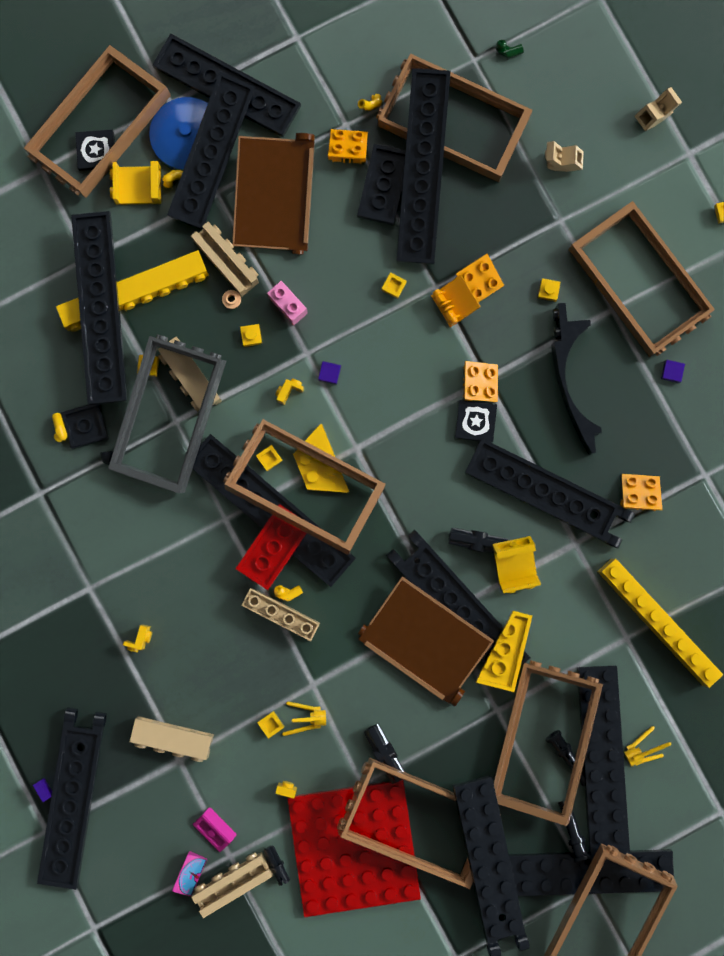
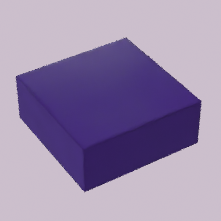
[661,360,685,383]
[318,361,341,385]
[33,778,52,802]

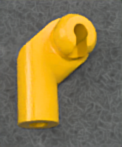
[358,94,382,111]
[162,170,183,188]
[52,413,67,442]
[274,585,303,601]

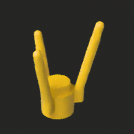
[282,702,326,736]
[624,726,671,767]

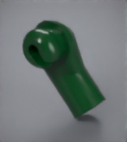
[496,40,524,58]

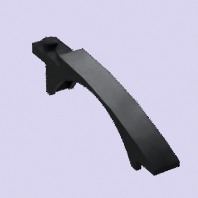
[551,303,602,455]

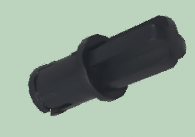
[264,845,290,886]

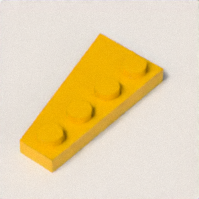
[475,611,532,692]

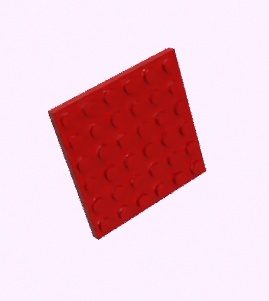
[287,779,421,917]

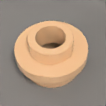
[222,290,241,309]

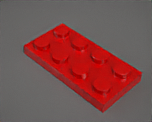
[235,504,307,590]

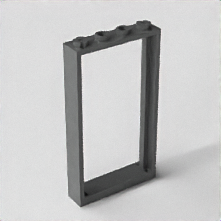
[108,334,226,493]

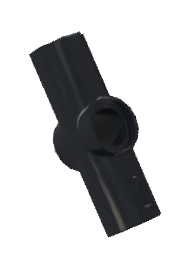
[448,528,508,553]
[364,723,405,784]

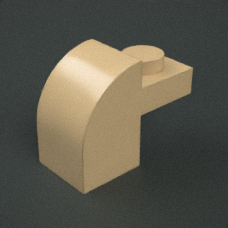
[635,87,682,131]
[545,141,584,172]

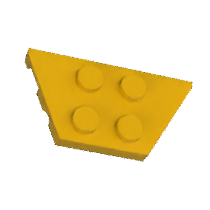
[293,424,349,493]

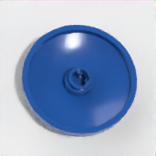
[149,97,208,170]

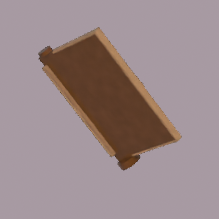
[232,133,315,255]
[358,576,494,707]

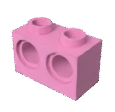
[267,281,308,326]

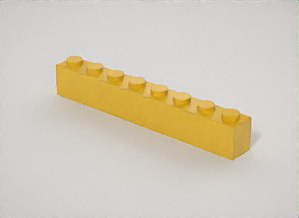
[56,250,209,332]
[597,558,723,688]

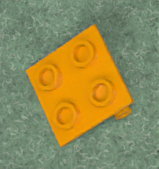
[328,129,368,164]
[455,253,504,303]
[431,275,481,328]
[463,361,498,402]
[620,474,662,511]

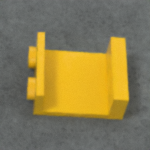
[110,161,161,205]
[492,536,541,593]

